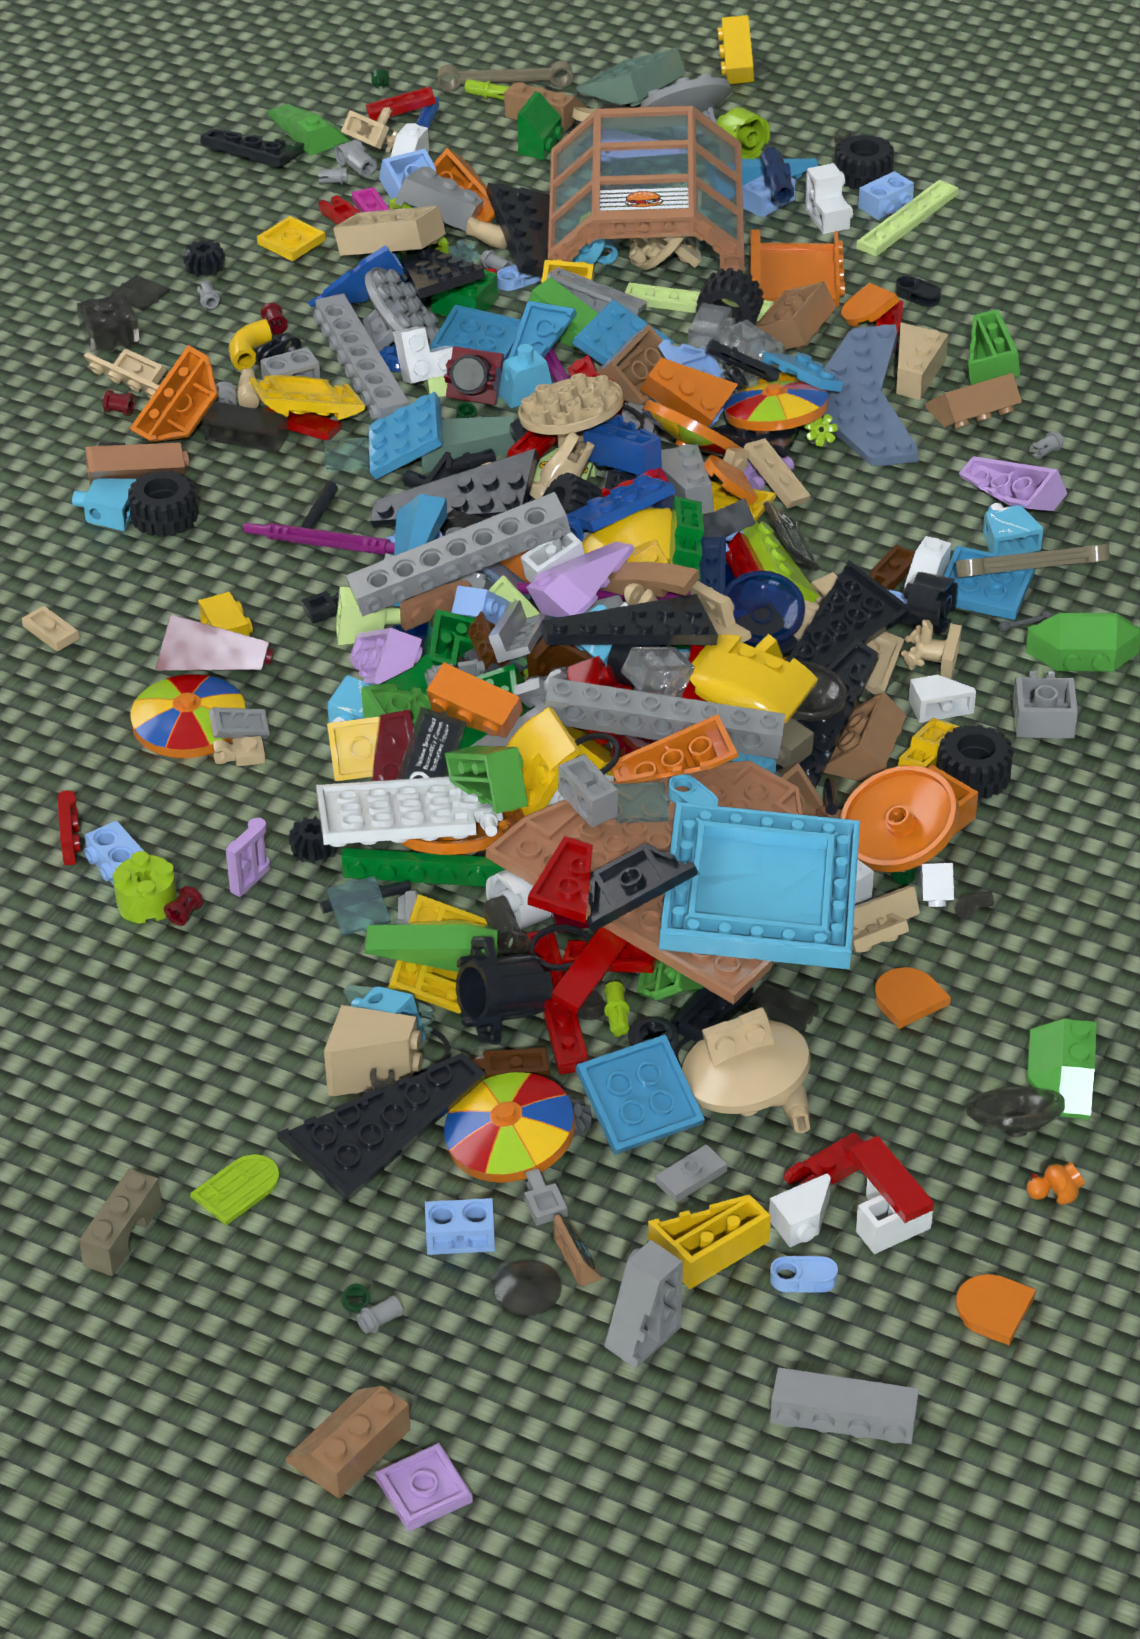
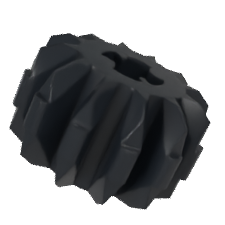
[183,240,225,277]
[289,814,339,865]

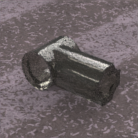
[481,896,530,956]

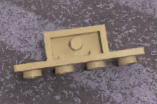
[84,348,166,398]
[690,581,752,643]
[852,885,920,953]

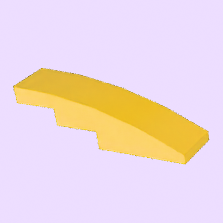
[898,718,960,768]

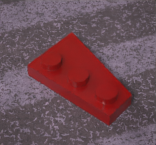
[527,836,593,924]

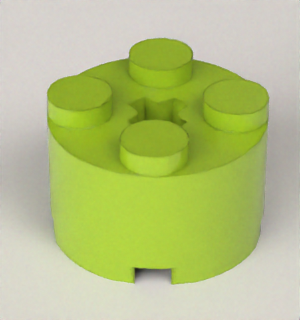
[717,107,770,159]
[112,851,177,924]

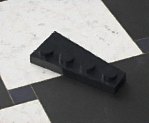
[200,128,304,168]

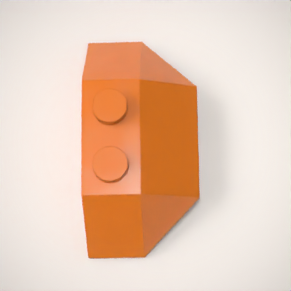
[129,345,218,442]

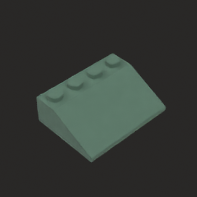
[576,48,686,107]

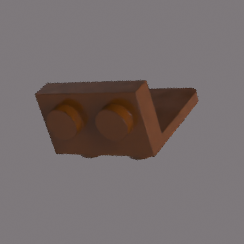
[526,638,592,681]

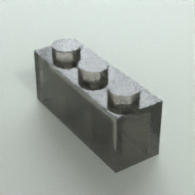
[203,401,289,453]

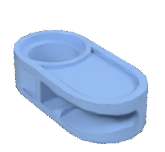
[497,264,542,291]
[770,1256,838,1293]

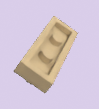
[744,438,811,508]

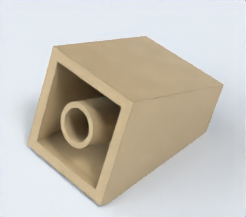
[324,1005,423,1096]

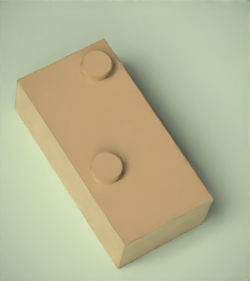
[333,206,446,256]

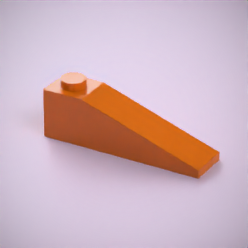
[434,148,496,223]

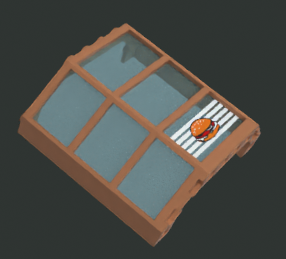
[548,106,745,273]

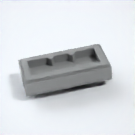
[209,707,270,739]
[655,1144,728,1203]

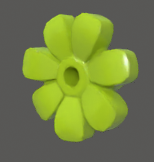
[804,414,838,446]

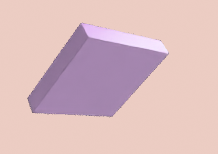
[375,1443,473,1532]

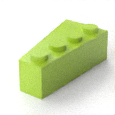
[742,521,819,603]

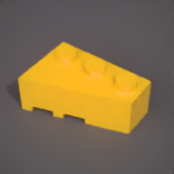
[718,15,754,84]
[648,1194,771,1289]

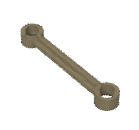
[437,61,573,92]
[956,544,1110,577]

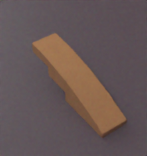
[600,562,700,598]

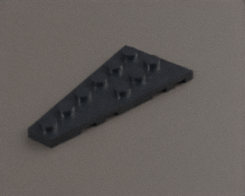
[485,183,550,277]
[399,246,486,299]
[787,560,910,677]
[776,639,879,789]

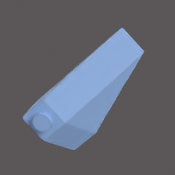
[379,149,445,225]

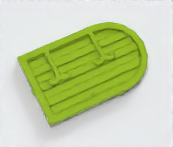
[190,1154,280,1226]

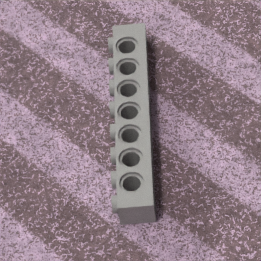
[313,293,409,421]
[346,492,571,616]
[544,677,785,759]

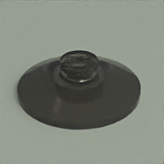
[493,1259,562,1316]

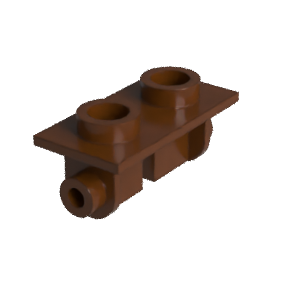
[467,611,508,670]

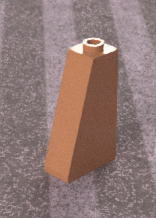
[85,442,189,486]

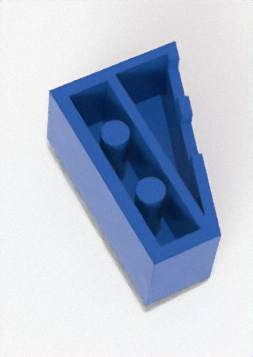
[583,414,662,477]

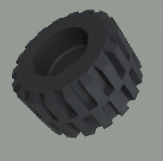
[835,134,894,189]
[696,268,764,338]
[128,470,198,537]
[542,472,603,533]
[937,725,1013,800]

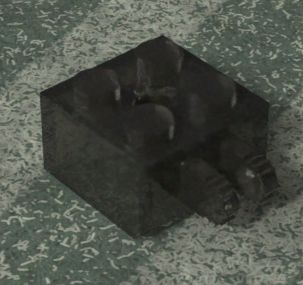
[77,294,140,352]

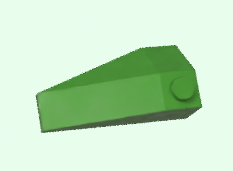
[268,104,351,156]
[361,684,434,726]
[365,920,498,972]

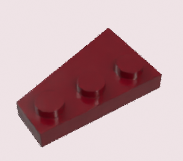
[371,709,416,782]

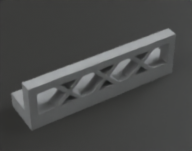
[546,267,648,317]
[488,600,550,663]

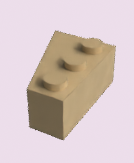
[896,323,948,400]

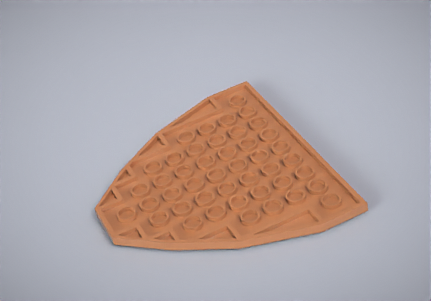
[486,761,803,1004]

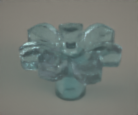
[449,240,479,264]

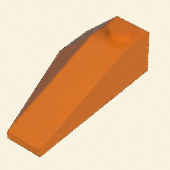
[611,714,739,786]

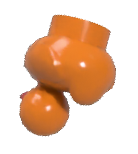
[1027,1162,1086,1205]

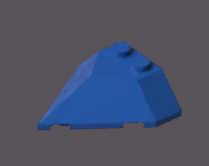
[308,245,409,307]

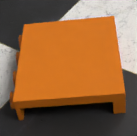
[750,230,845,306]

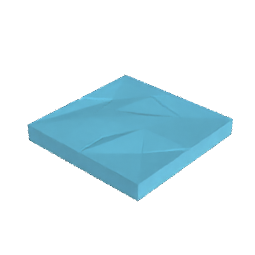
[659,802,860,969]

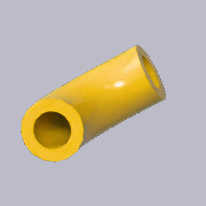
[228,319,272,371]

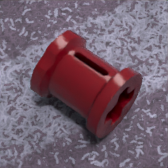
[260,302,288,335]
[103,389,135,416]
[164,886,204,926]

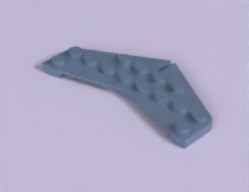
[821,324,918,466]

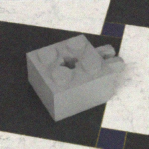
[1013,671,1078,739]

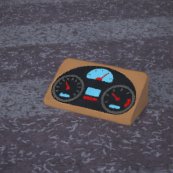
[553,1215,602,1287]

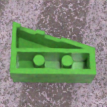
[529,277,598,351]
[968,309,1020,385]
[445,745,528,814]

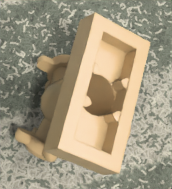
[341,107,398,153]
[901,620,962,680]

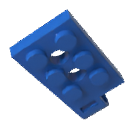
[567,475,676,542]

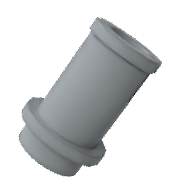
[318,166,348,185]
[480,250,512,271]
[197,281,220,309]
[1030,431,1064,459]
[357,1296,403,1333]

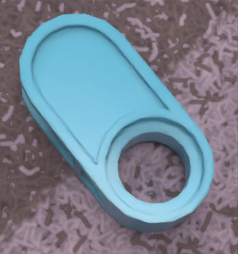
[668,774,718,806]

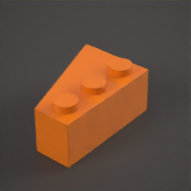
[640,357,738,427]
[426,662,523,738]

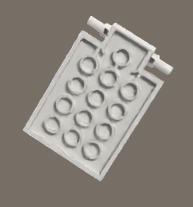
[316,777,503,847]

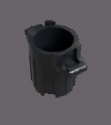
[456,936,553,1045]

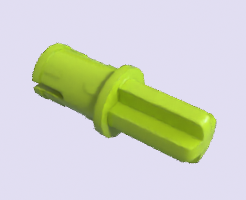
[464,79,510,100]
[604,981,630,1037]

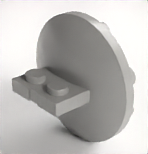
[640,73,731,140]
[363,267,439,351]

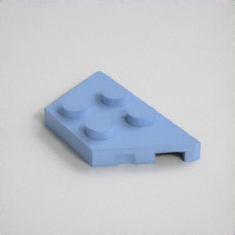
[658,340,734,427]

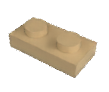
[22,606,79,652]

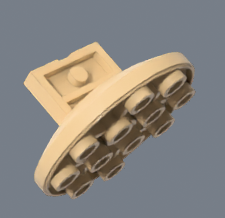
[628,184,701,270]
[518,373,624,455]
[682,1007,811,1116]

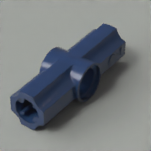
[760,147,794,203]

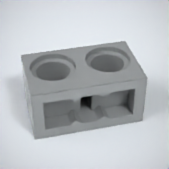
[260,347,320,380]
[558,754,618,828]

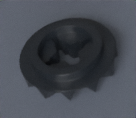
[628,1017,679,1051]

